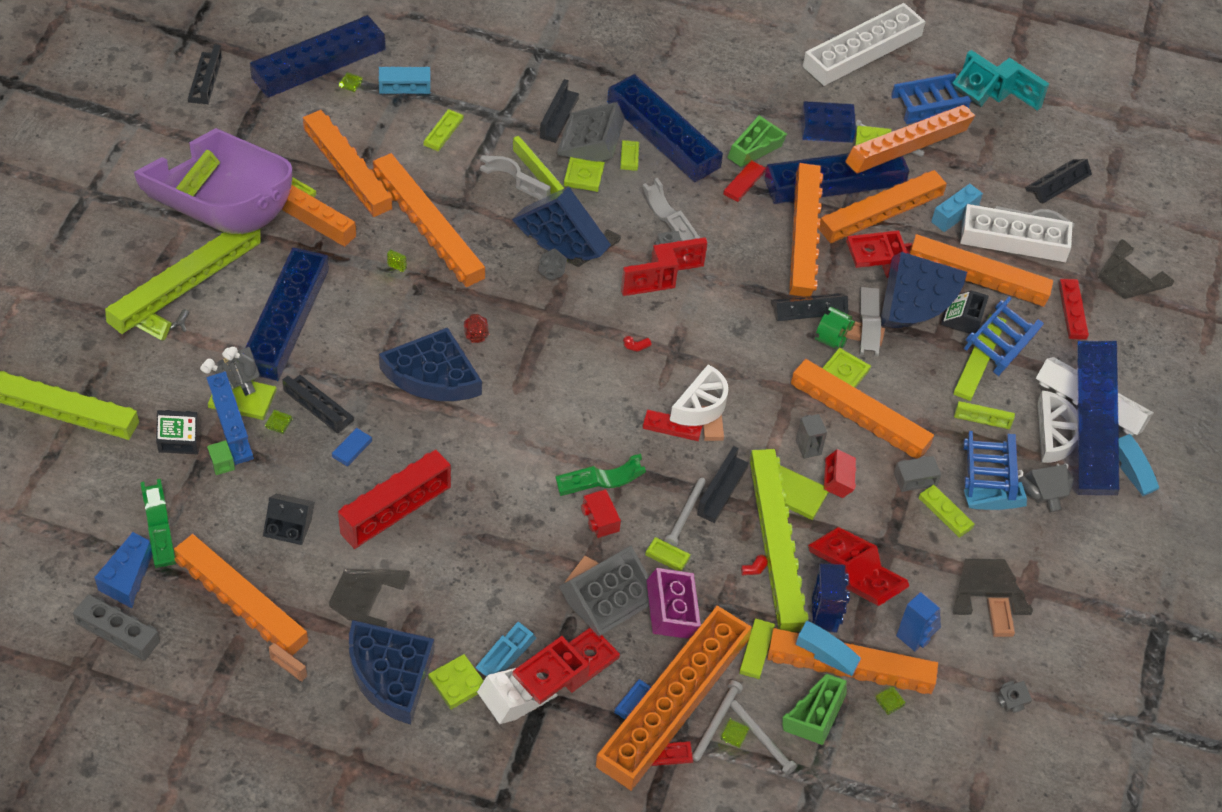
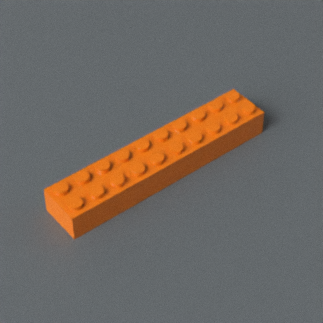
[596,606,752,791]

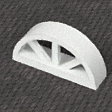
[670,365,728,426]
[1038,390,1082,463]

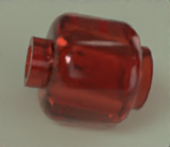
[464,314,489,343]

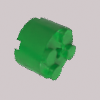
[815,307,855,350]

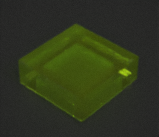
[340,72,363,92]
[387,249,407,272]
[265,410,292,434]
[875,686,906,715]
[721,719,749,748]

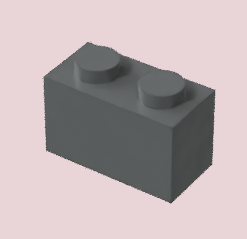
[796,414,827,459]
[894,456,941,492]

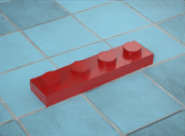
[1059,279,1089,340]

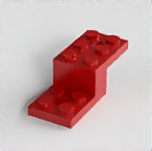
[846,230,912,278]
[621,237,708,296]
[808,527,910,606]
[512,628,620,705]

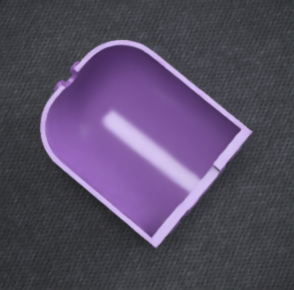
[134,128,292,234]

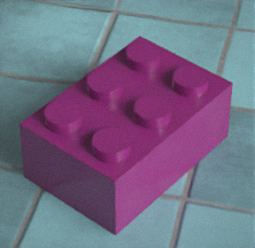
[647,568,701,639]

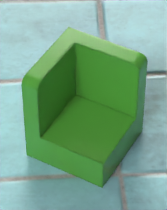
[207,440,235,475]

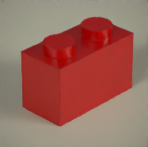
[824,449,856,498]
[581,489,621,538]

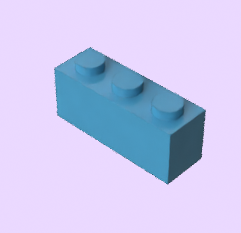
[379,67,430,94]
[931,184,983,232]

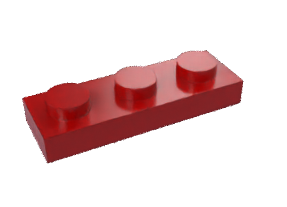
[643,409,703,442]

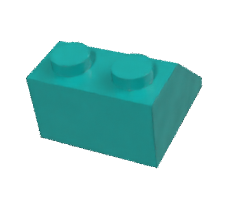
[952,57,1000,107]

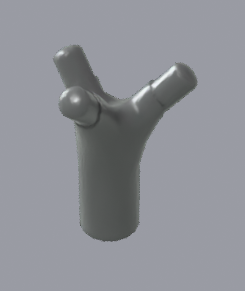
[169,309,189,332]

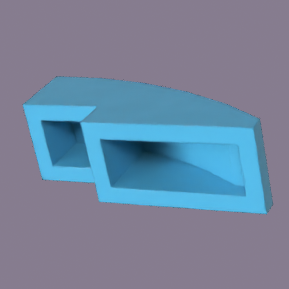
[1111,434,1159,496]
[964,482,1027,510]
[796,621,861,676]
[475,622,536,677]

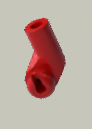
[623,336,652,352]
[741,555,768,575]

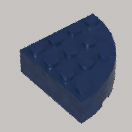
[512,186,611,260]
[881,252,967,328]
[379,327,482,401]
[349,620,435,725]

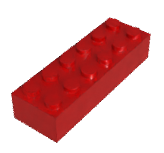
[338,449,451,550]

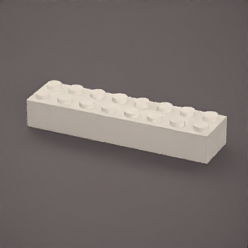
[803,3,925,86]

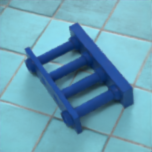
[891,73,971,124]
[964,296,1044,376]
[206,371,254,465]
[964,431,1018,500]

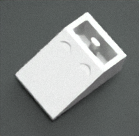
[477,668,557,724]

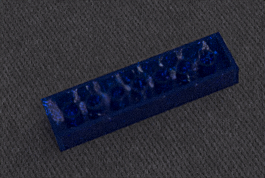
[250,15,386,98]
[607,74,723,182]
[764,153,910,204]
[245,247,329,381]
[1077,341,1120,496]

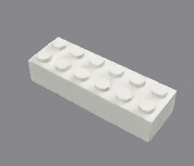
[960,204,1072,262]
[1036,357,1154,436]

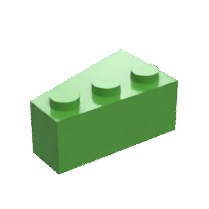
[727,115,787,167]
[783,674,847,745]

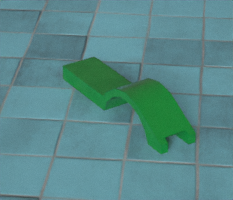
[555,454,646,496]
[140,479,176,568]

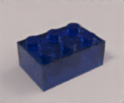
[801,101,856,143]
[811,564,850,633]

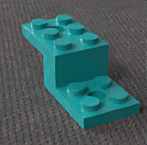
[962,50,1049,111]

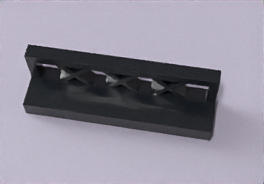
[188,44,223,105]
[540,79,579,143]
[1025,159,1092,203]
[771,293,849,321]
[282,375,354,434]
[697,446,749,523]

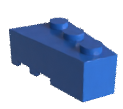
[94,532,153,608]
[896,592,941,652]

